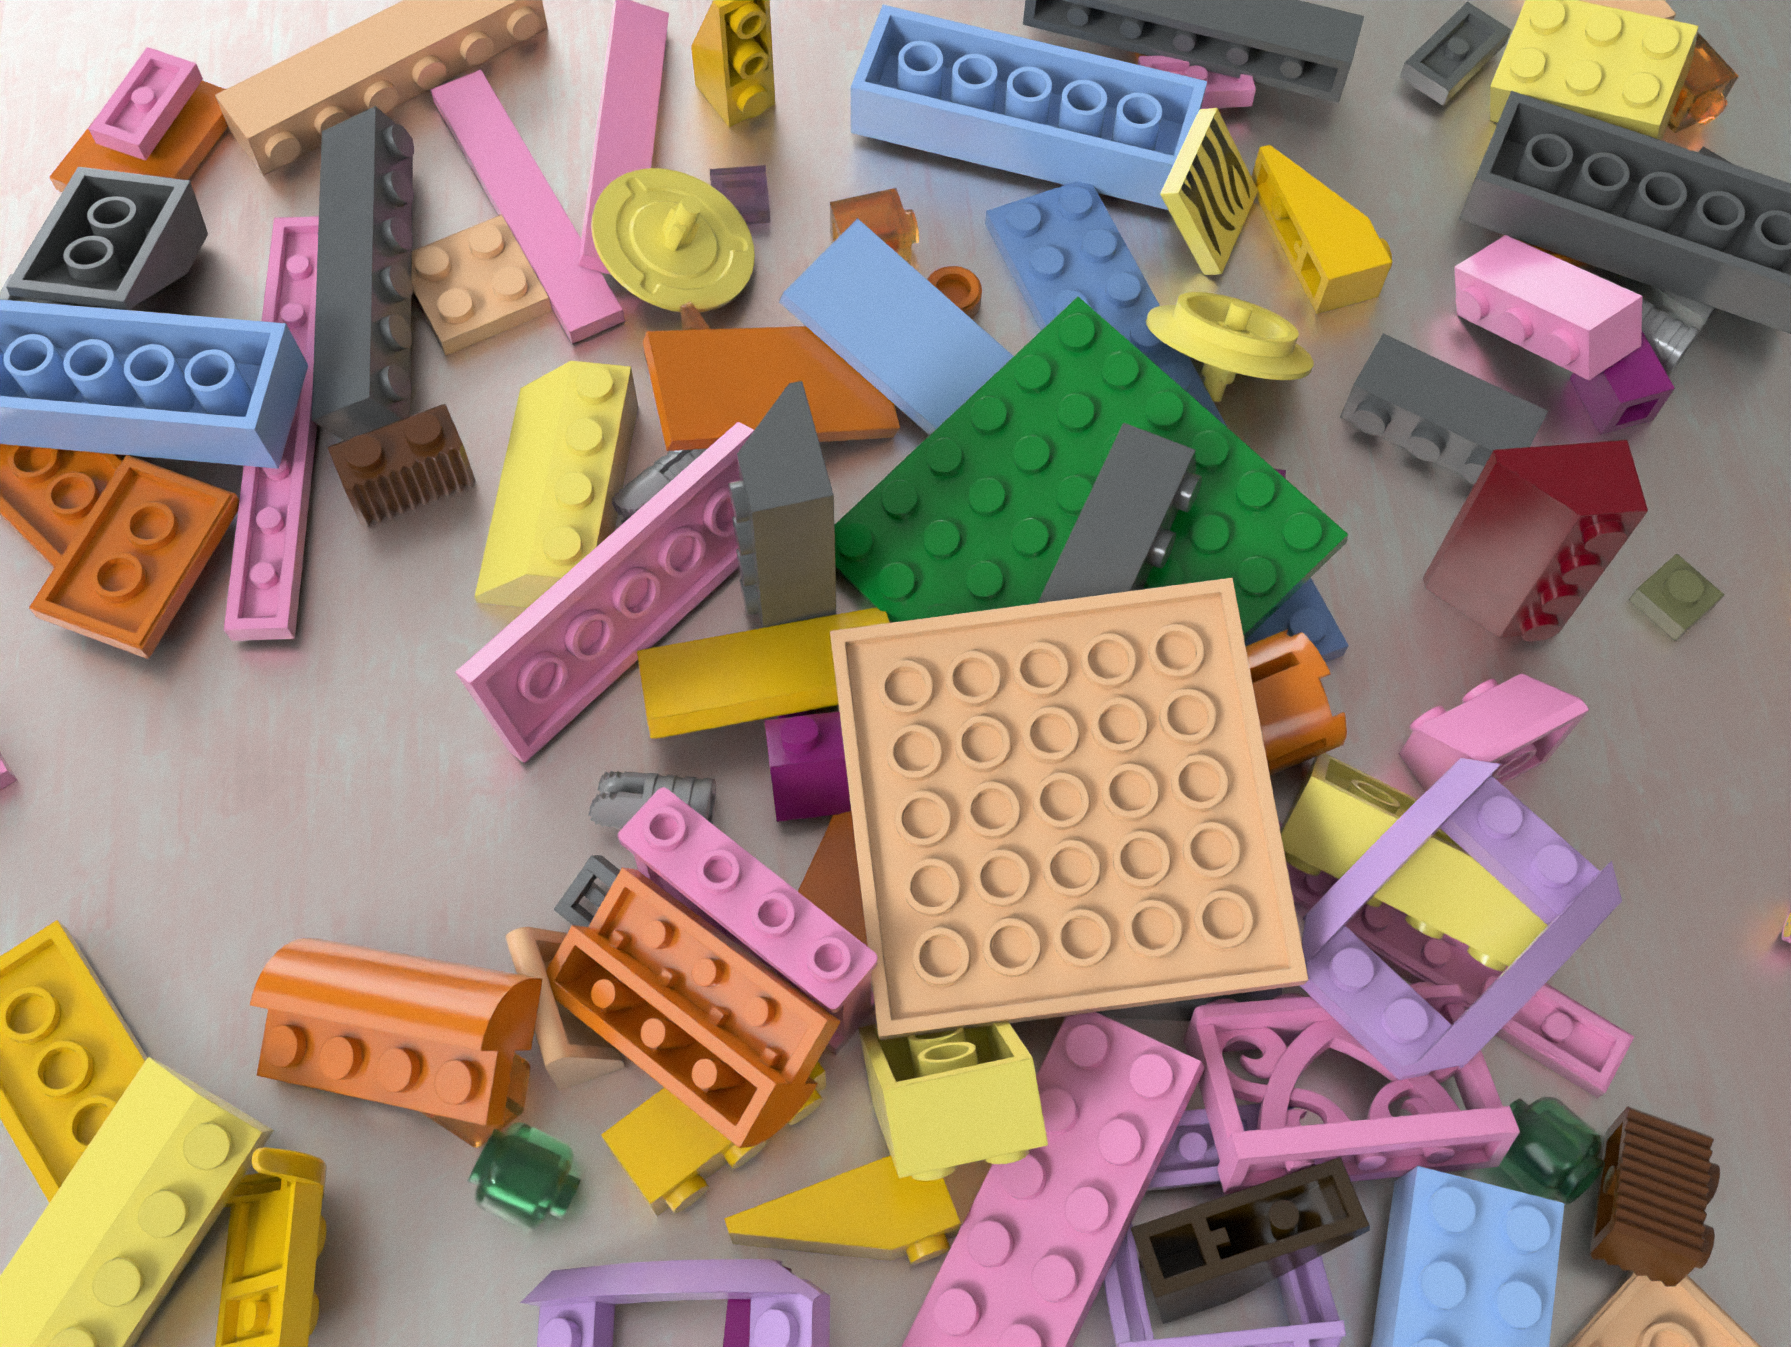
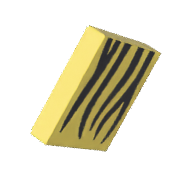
[1160,108,1258,275]

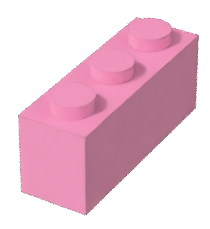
[1454,235,1642,380]

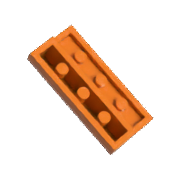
[546,867,841,1148]
[250,938,543,1126]

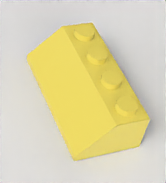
[474,361,638,608]
[1280,753,1548,971]
[0,1057,274,1347]

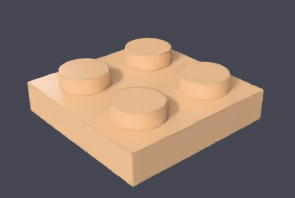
[411,214,552,356]

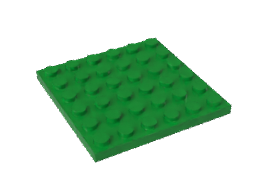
[834,296,1348,641]

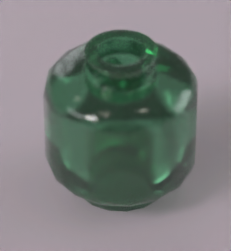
[1498,1097,1605,1205]
[467,1122,581,1231]

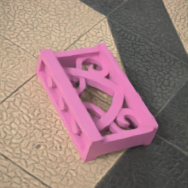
[618,787,878,1055]
[1184,982,1520,1194]

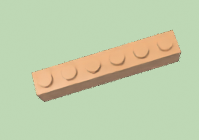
[215,0,548,176]

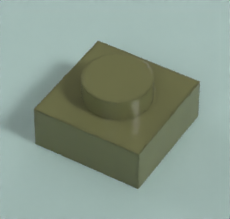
[1629,554,1725,641]

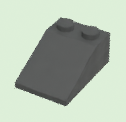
[6,167,208,310]

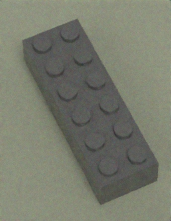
[1459,91,1791,334]

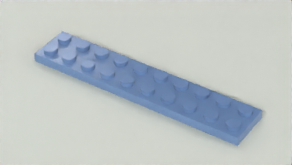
[985,181,1349,662]

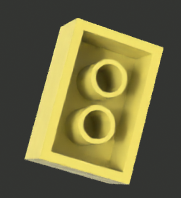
[1490,0,1699,140]
[858,1021,1048,1181]

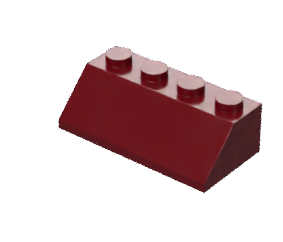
[1423,440,1648,642]

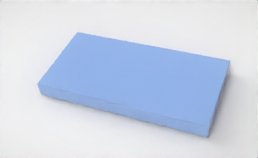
[779,218,1014,435]

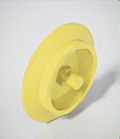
[591,168,755,313]
[1146,292,1314,402]

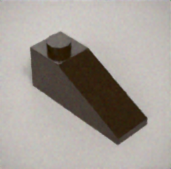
[1131,1157,1370,1324]

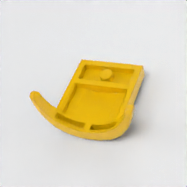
[215,1147,327,1347]

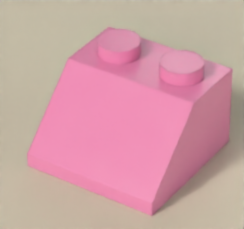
[1399,673,1589,792]

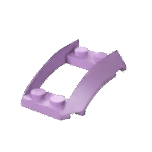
[1299,758,1622,1080]
[1103,1103,1346,1347]
[520,1259,830,1347]

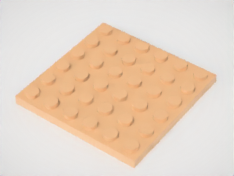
[830,578,1308,1040]

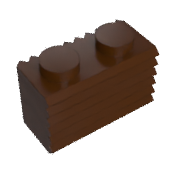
[327,404,476,527]
[1590,1106,1720,1287]

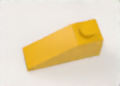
[1251,145,1393,314]
[724,1155,961,1265]

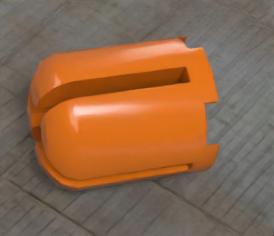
[1246,629,1347,776]

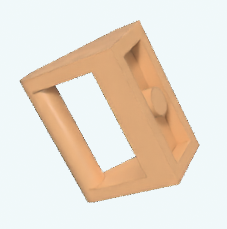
[505,927,625,1091]

